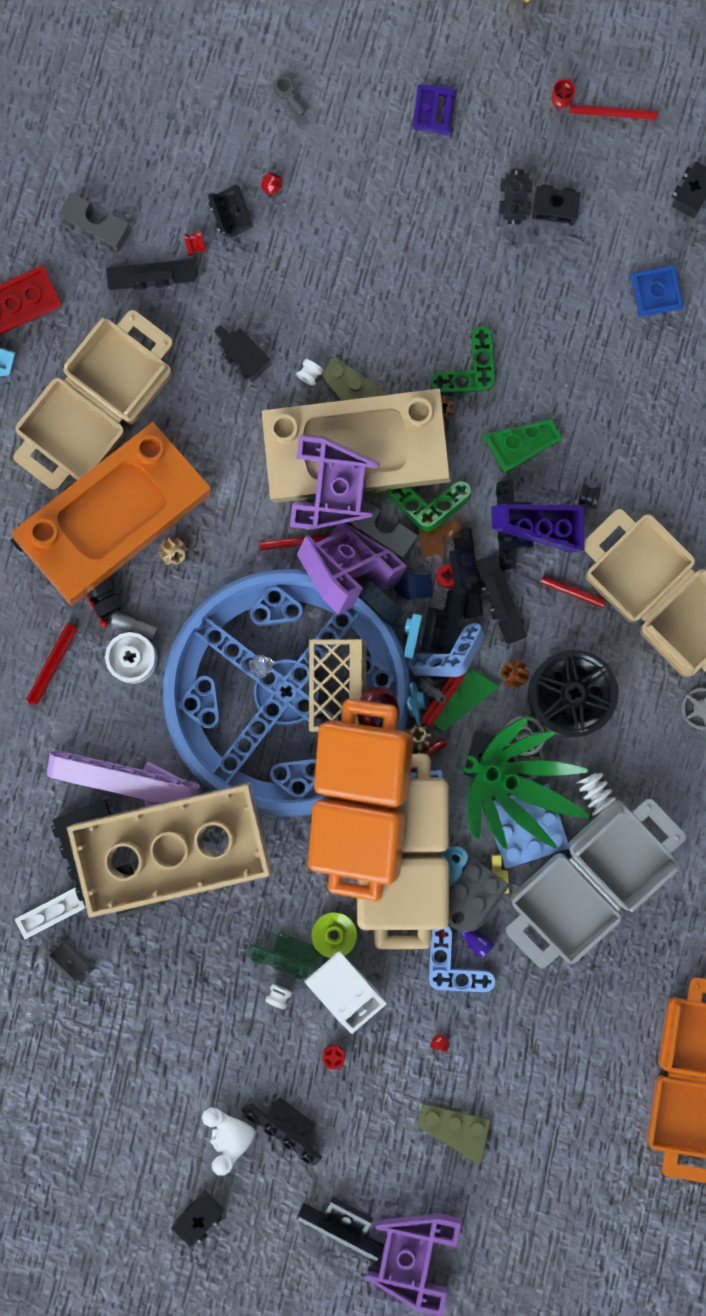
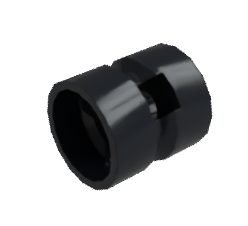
[87,577,125,619]

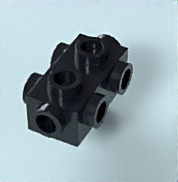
[499,168,533,225]

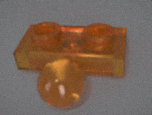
[418,510,462,558]

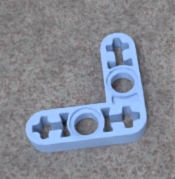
[407,623,485,677]
[429,925,495,992]

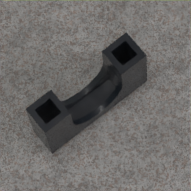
[51,800,134,905]

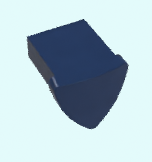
[394,572,433,600]

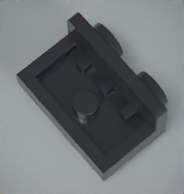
[208,185,254,238]

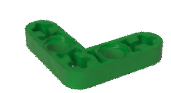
[430,326,495,394]
[388,481,471,532]

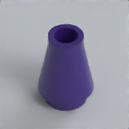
[461,930,494,958]

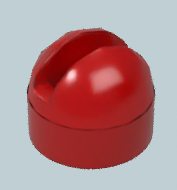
[430,1034,449,1052]

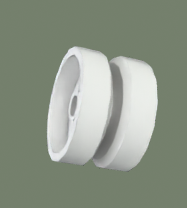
[105,632,158,684]

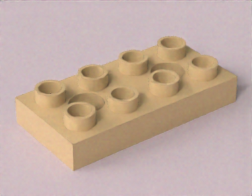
[67,782,272,918]

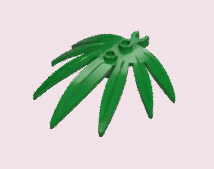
[460,717,590,849]

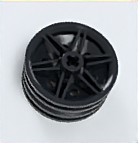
[528,650,618,738]

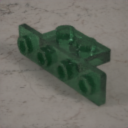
[247,933,320,980]

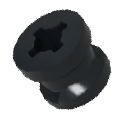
[578,483,601,509]

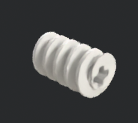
[576,773,616,816]

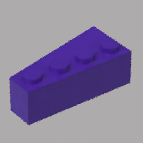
[491,504,584,553]

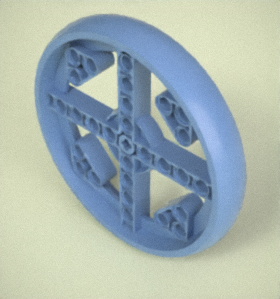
[163,569,410,817]

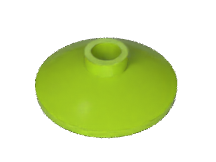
[311,912,357,958]

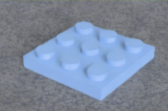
[494,783,569,869]

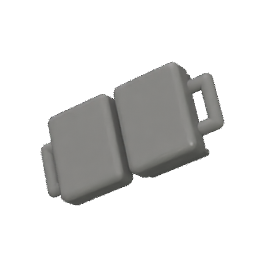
[506,799,686,968]

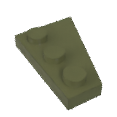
[322,357,389,401]
[418,1103,490,1165]

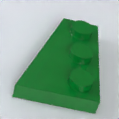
[433,667,499,731]

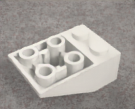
[304,951,386,1034]

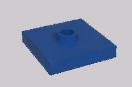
[630,265,684,318]

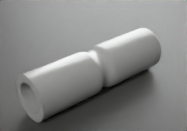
[111,611,158,640]

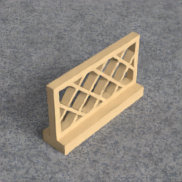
[309,640,366,731]

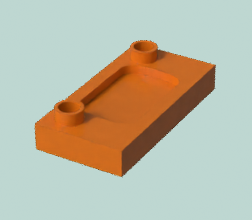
[12,422,211,607]

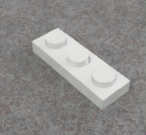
[15,887,86,939]

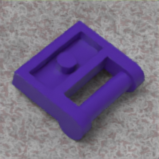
[412,84,457,135]

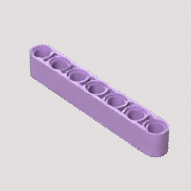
[47,751,200,803]

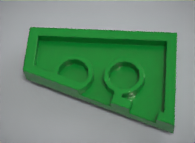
[482,420,563,474]

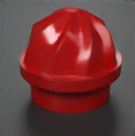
[261,171,283,195]

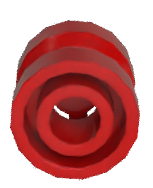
[551,79,575,109]

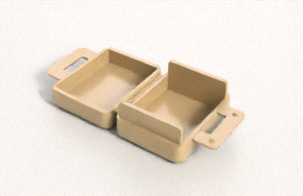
[14,310,172,490]
[584,509,706,677]
[357,754,449,949]

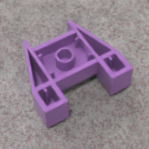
[290,434,380,529]
[297,523,407,614]
[365,1213,461,1316]

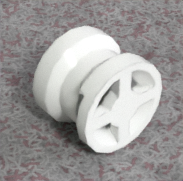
[296,359,324,386]
[265,983,293,1010]

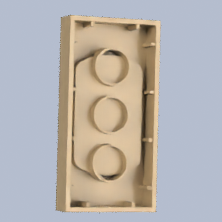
[262,389,451,503]

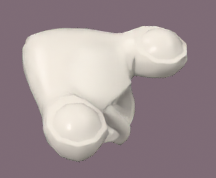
[202,1107,256,1175]

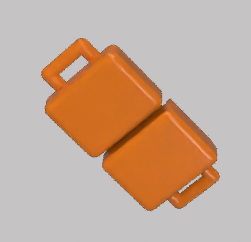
[308,699,414,902]
[646,978,706,1183]

